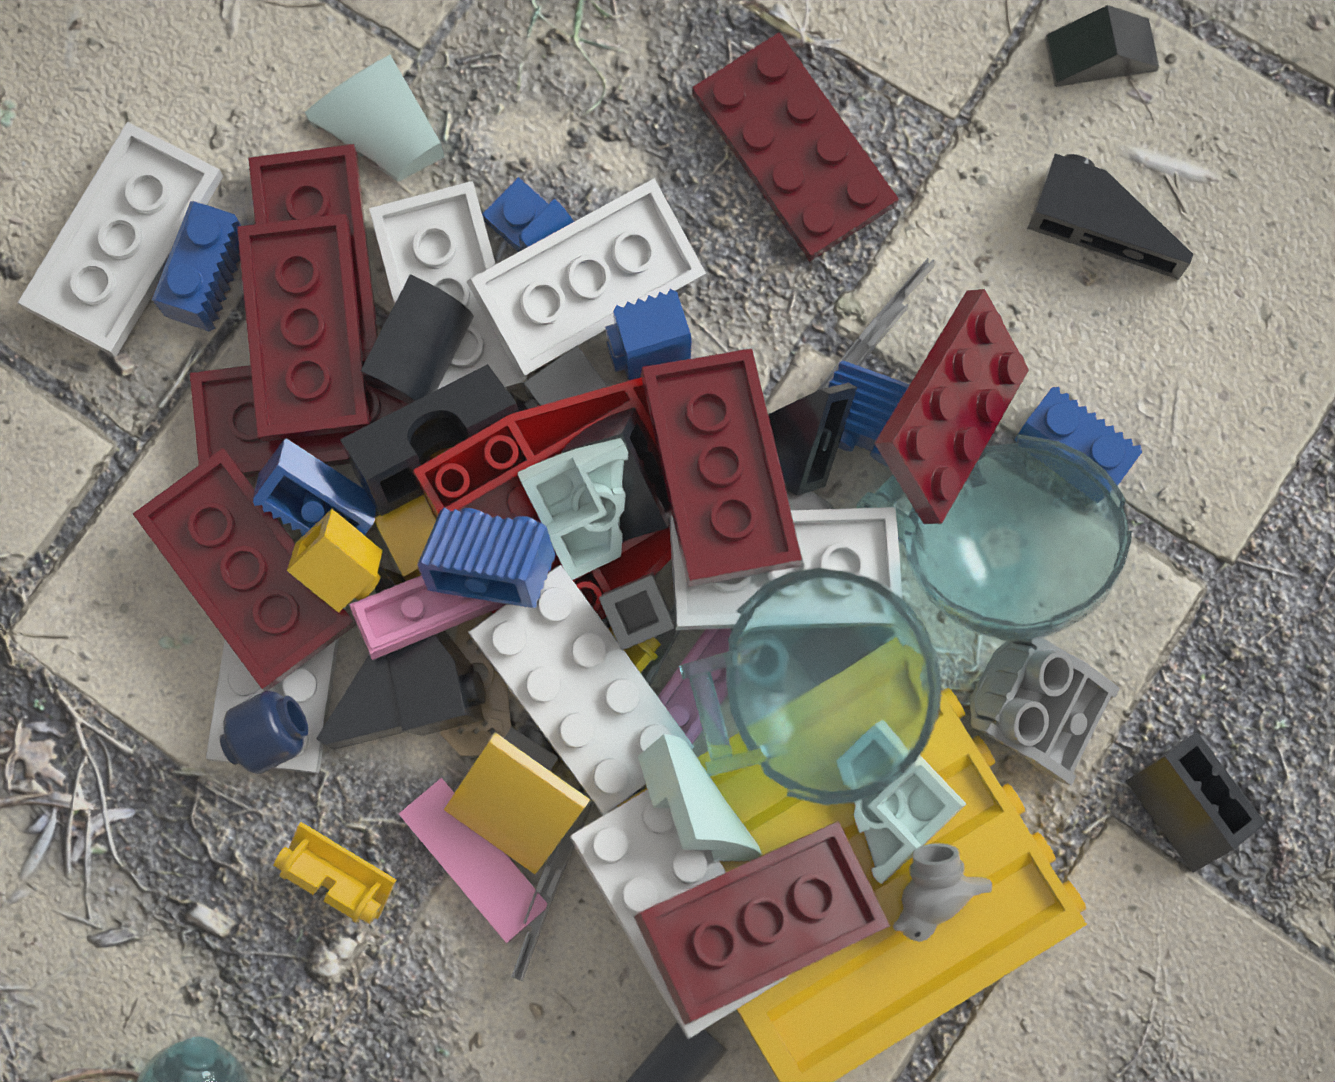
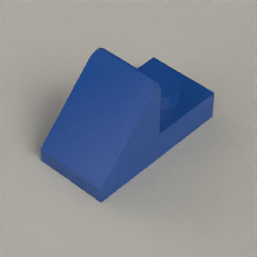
[482,177,575,252]

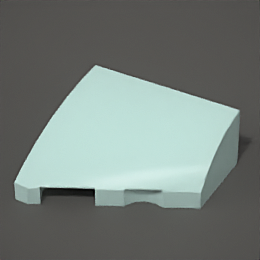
[305,55,445,182]
[517,438,628,580]
[837,721,966,884]
[638,734,762,861]

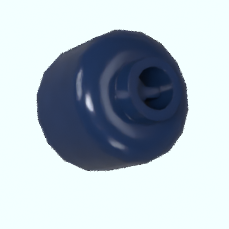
[220,690,309,774]

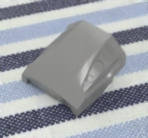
[970,630,1120,786]

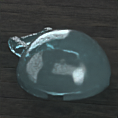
[857,434,1132,641]
[679,568,942,805]

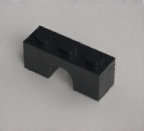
[340,364,519,516]

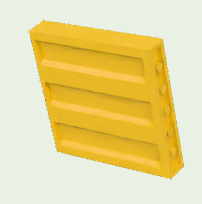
[617,633,1088,1082]

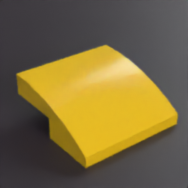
[444,733,590,874]

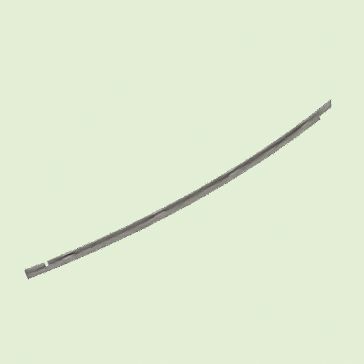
[511,258,934,981]

